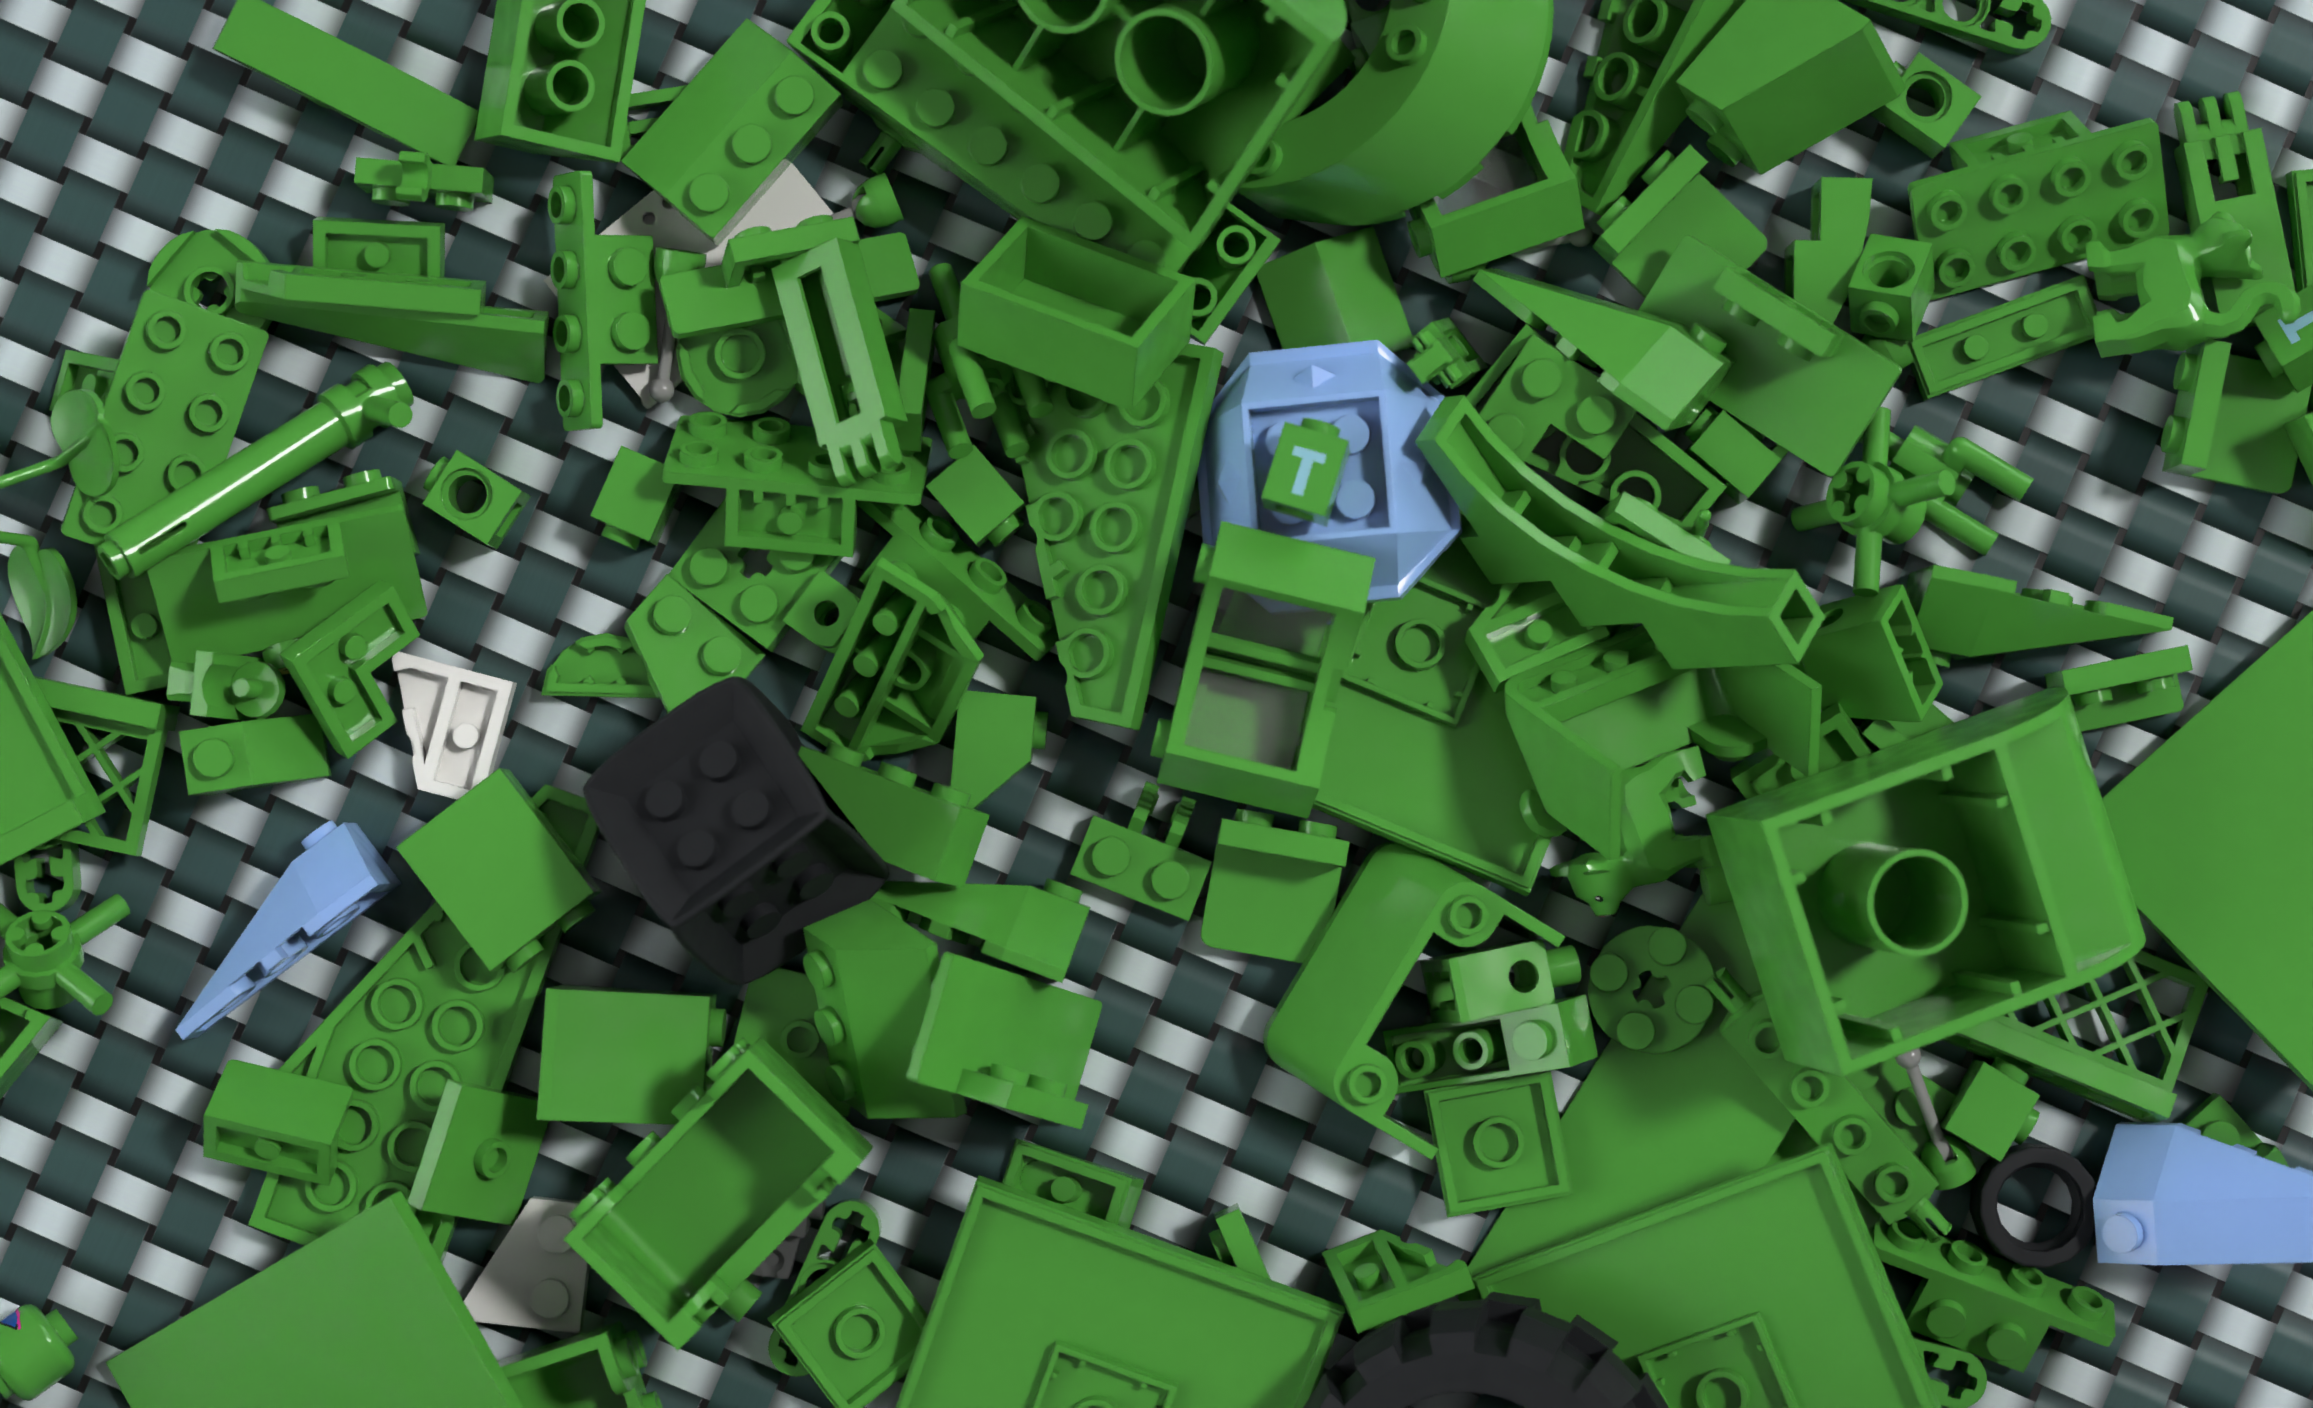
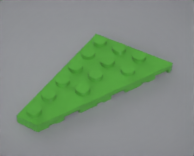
[1005,343,1224,731]

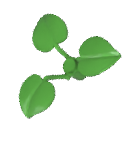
[0,389,120,659]

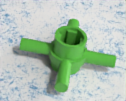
[1791,407,1955,597]
[0,894,130,1016]

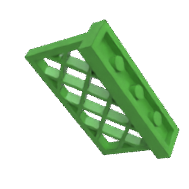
[34,676,180,856]
[1941,950,2209,1123]

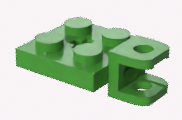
[668,497,860,654]

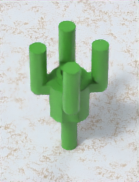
[926,263,1054,459]
[1858,425,2034,556]

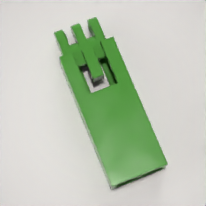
[2173,91,2296,328]
[771,237,908,488]

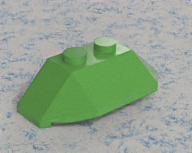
[801,557,984,762]

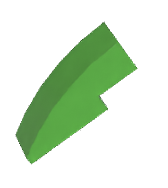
[1784,177,1873,324]

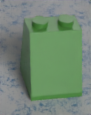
[1676,0,1906,175]
[537,984,726,1125]

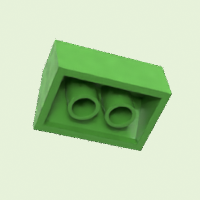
[474,0,646,163]
[621,18,843,247]
[803,899,967,1119]

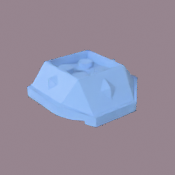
[1197,340,1462,612]

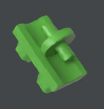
[166,650,286,721]

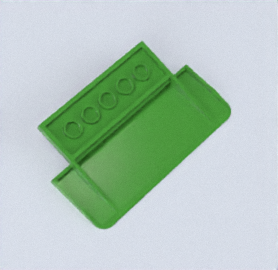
[1458,893,1956,1301]

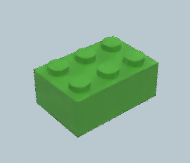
[957,216,1196,411]

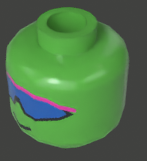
[0,1304,78,1401]

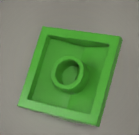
[1256,226,1413,354]

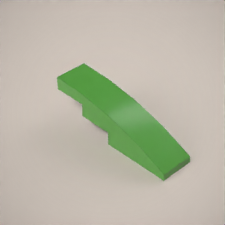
[212,0,479,165]

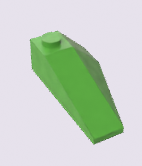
[1564,0,1745,216]
[1473,268,1736,431]
[1906,565,2174,669]
[871,878,1091,983]

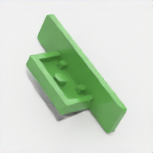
[548,171,658,431]
[659,215,920,339]
[858,501,1059,661]
[1870,1217,2116,1373]

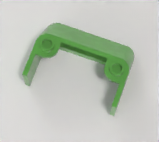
[1505,625,1822,860]
[1263,842,1565,1160]

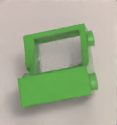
[1349,10,1585,278]
[1150,521,1376,819]

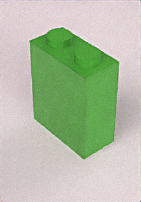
[396,768,602,973]

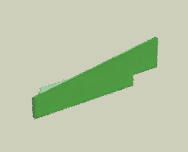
[235,260,549,383]

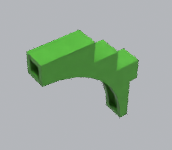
[1415,395,1825,669]

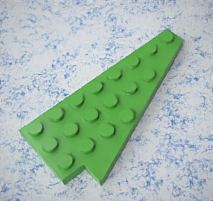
[248,784,600,1264]

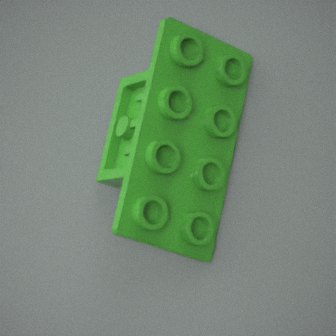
[1908,110,2170,300]
[1639,235,1902,477]
[60,290,269,547]
[662,411,932,558]
[147,504,427,664]
[907,952,1102,1129]

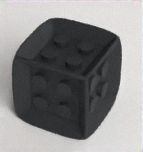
[583,676,889,985]

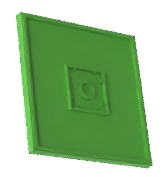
[1184,509,1635,896]
[2102,610,2313,1091]
[1472,1142,1942,1408]
[895,1175,1345,1408]
[106,1190,523,1408]

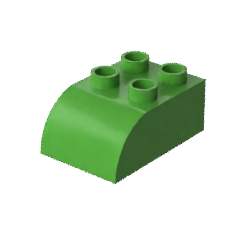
[890,0,1347,252]

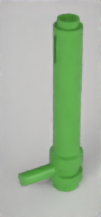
[97,361,414,580]

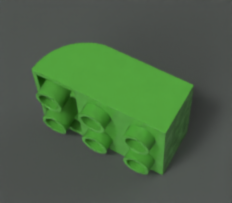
[1706,687,2146,1077]

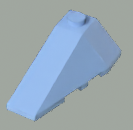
[176,820,402,1040]
[2093,1122,2313,1266]

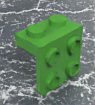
[1592,144,1767,298]
[2161,339,2312,495]
[1201,808,1350,963]

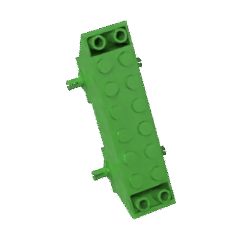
[786,0,1281,346]

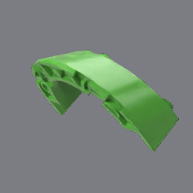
[1238,0,1554,226]

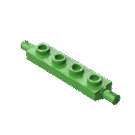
[1704,967,1952,1243]

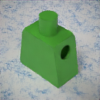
[1791,584,1943,722]
[1420,939,1581,1023]

